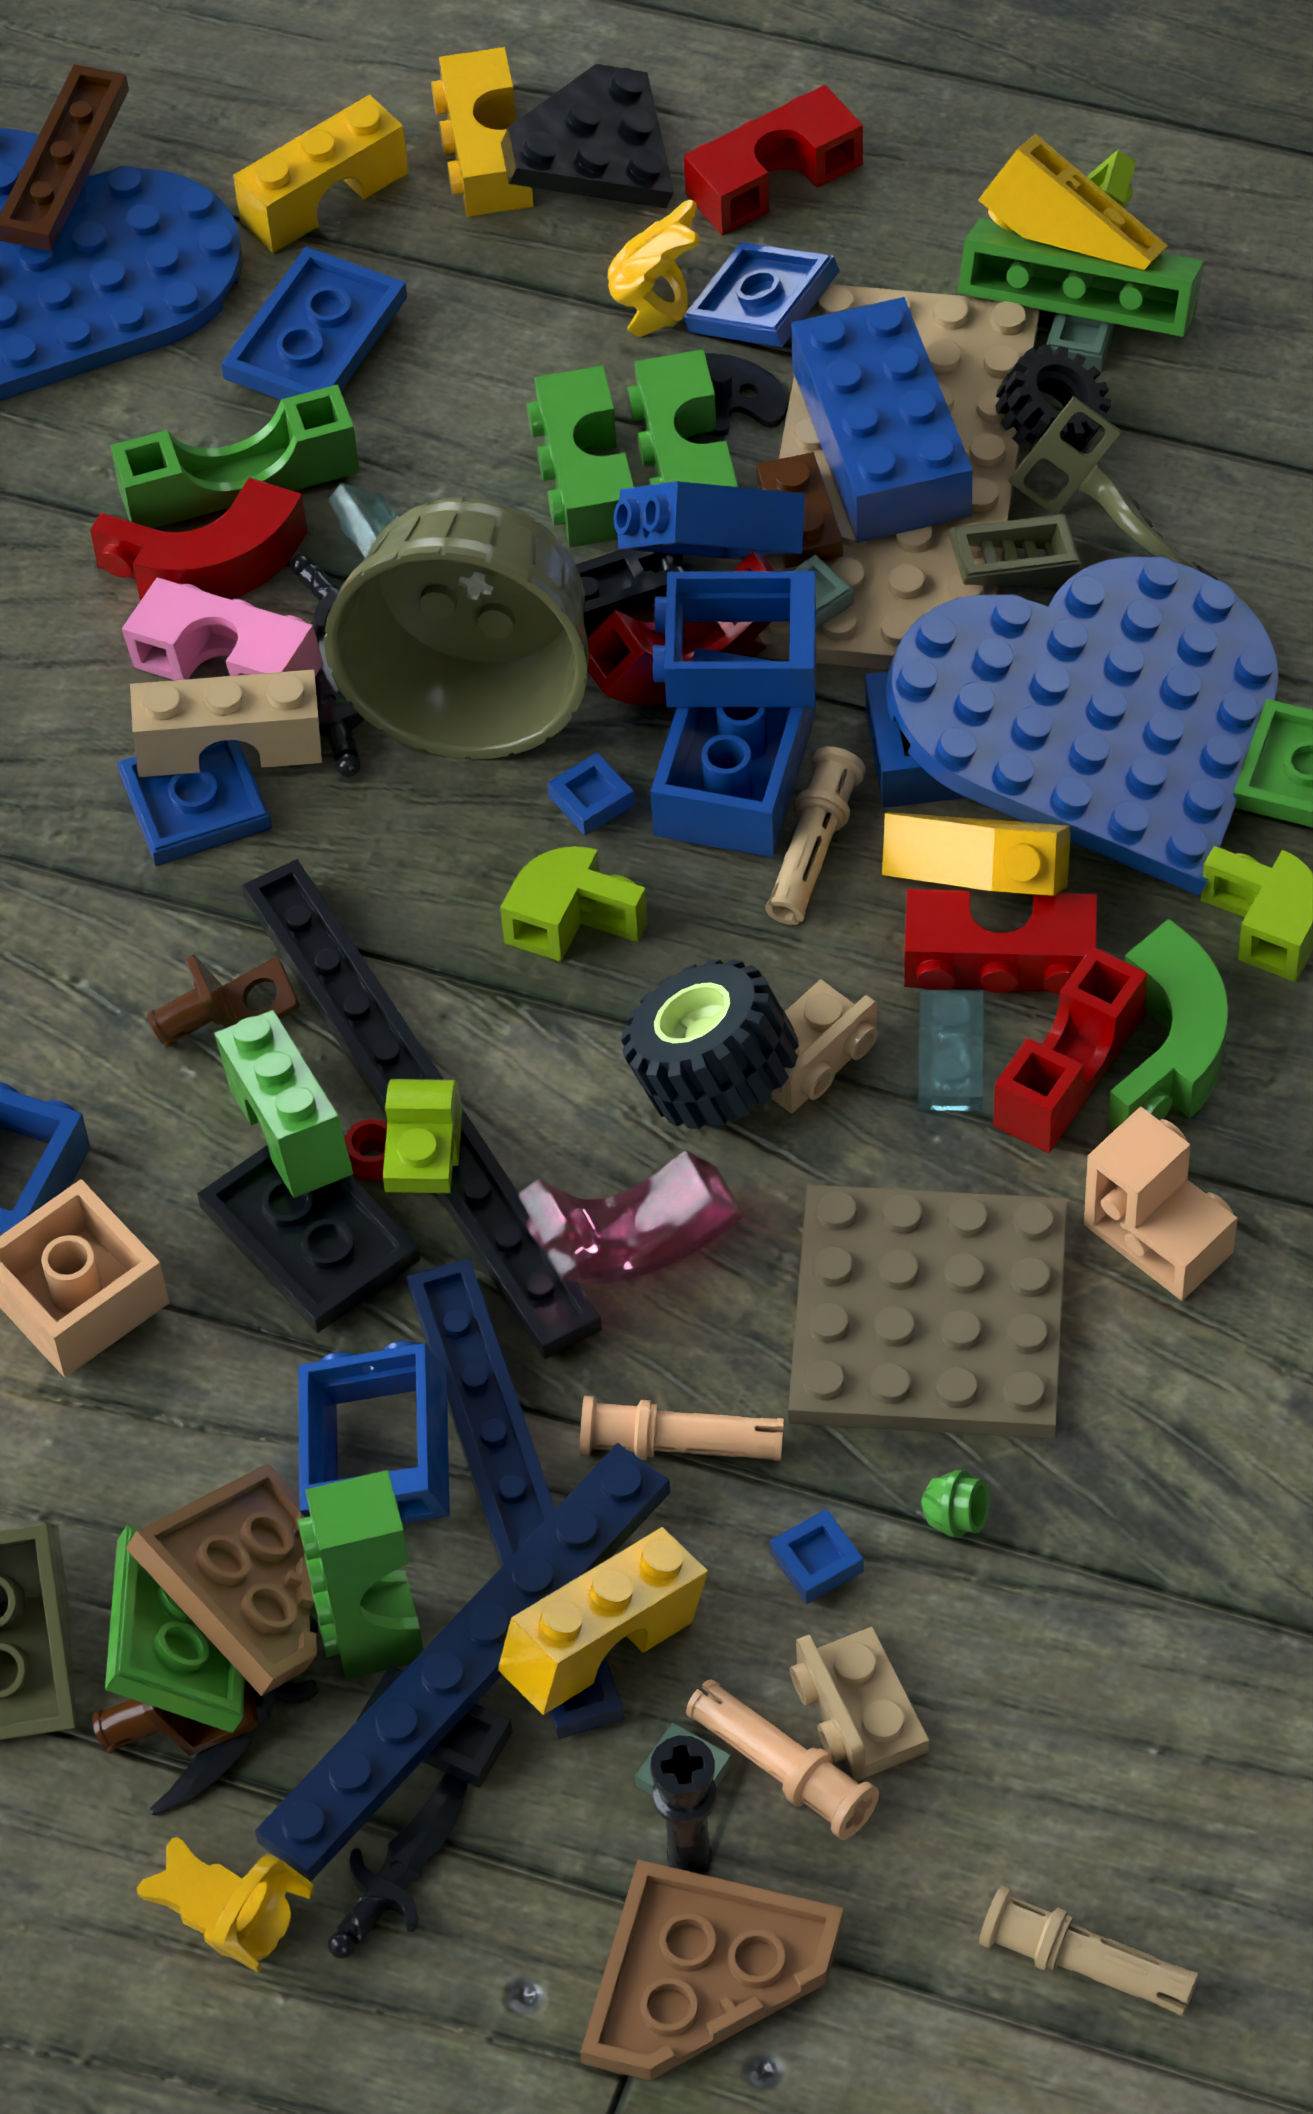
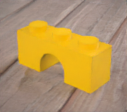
[431,47,534,217]
[233,94,409,254]
[497,1527,708,1715]

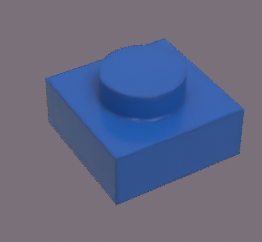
[547,752,634,836]
[769,1509,864,1604]

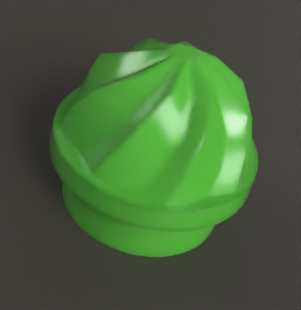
[921,1470,990,1538]

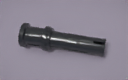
[650,1735,717,1874]

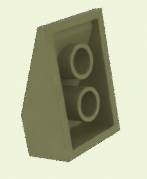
[0,1523,77,1740]

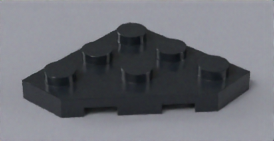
[501,64,674,208]

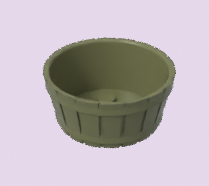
[324,497,589,760]

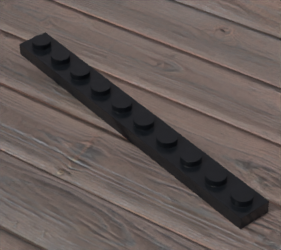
[242,859,602,1359]

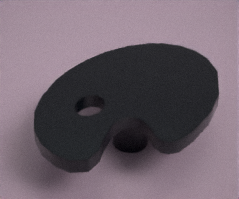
[705,353,788,437]

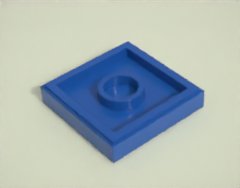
[683,242,840,347]
[117,740,272,866]

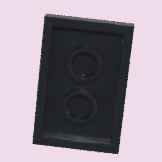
[197,1145,421,1333]

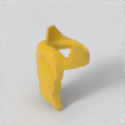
[607,200,700,338]
[136,1837,314,1973]

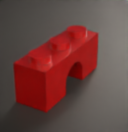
[684,85,863,236]
[904,889,1097,995]
[993,946,1148,1154]

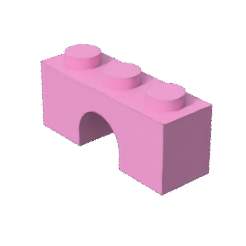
[122,577,323,680]

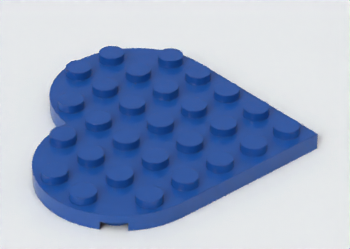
[0,128,243,401]
[886,556,1278,896]

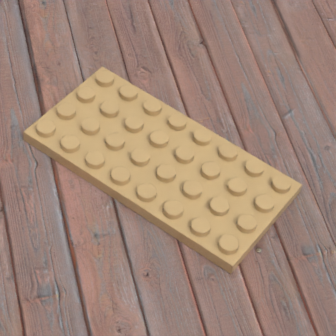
[756,284,1040,670]

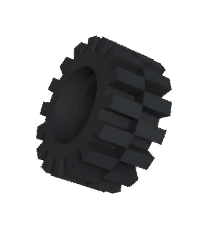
[995,345,1111,452]

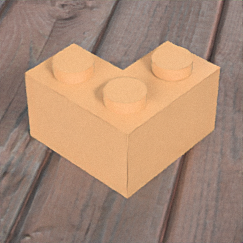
[1084,1106,1238,1301]

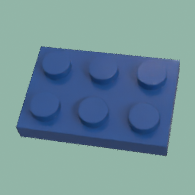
[221,246,407,400]

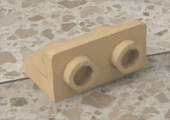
[771,979,878,1114]
[789,1626,929,1781]

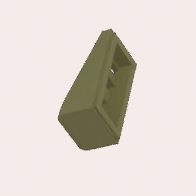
[949,514,1080,588]

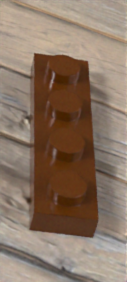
[0,64,129,251]

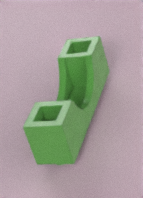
[110,384,360,529]
[297,1470,424,1680]

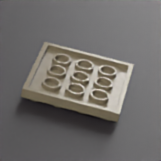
[788,1185,1067,1438]

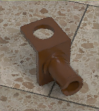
[147,954,299,1048]
[93,1679,258,1756]

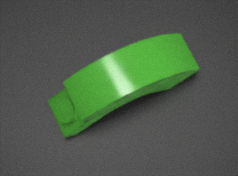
[1108,919,1228,1131]

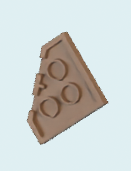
[126,1463,317,1696]
[580,1860,844,2081]

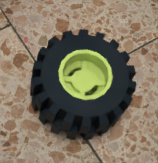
[621,959,799,1129]

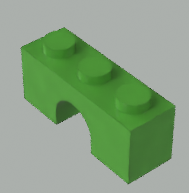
[626,349,738,487]
[526,365,634,548]
[214,1010,354,1198]

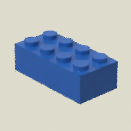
[791,297,973,543]

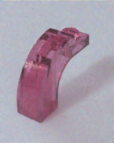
[518,1150,745,1284]

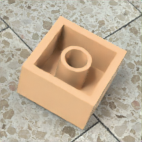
[0,1179,169,1378]

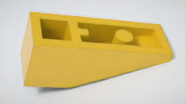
[978,133,1168,270]
[882,812,1071,896]

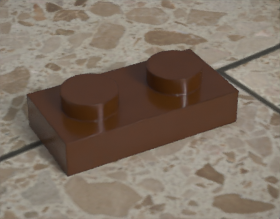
[756,452,843,569]

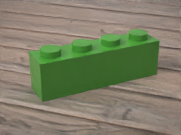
[958,218,1204,337]

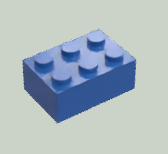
[650,648,816,858]

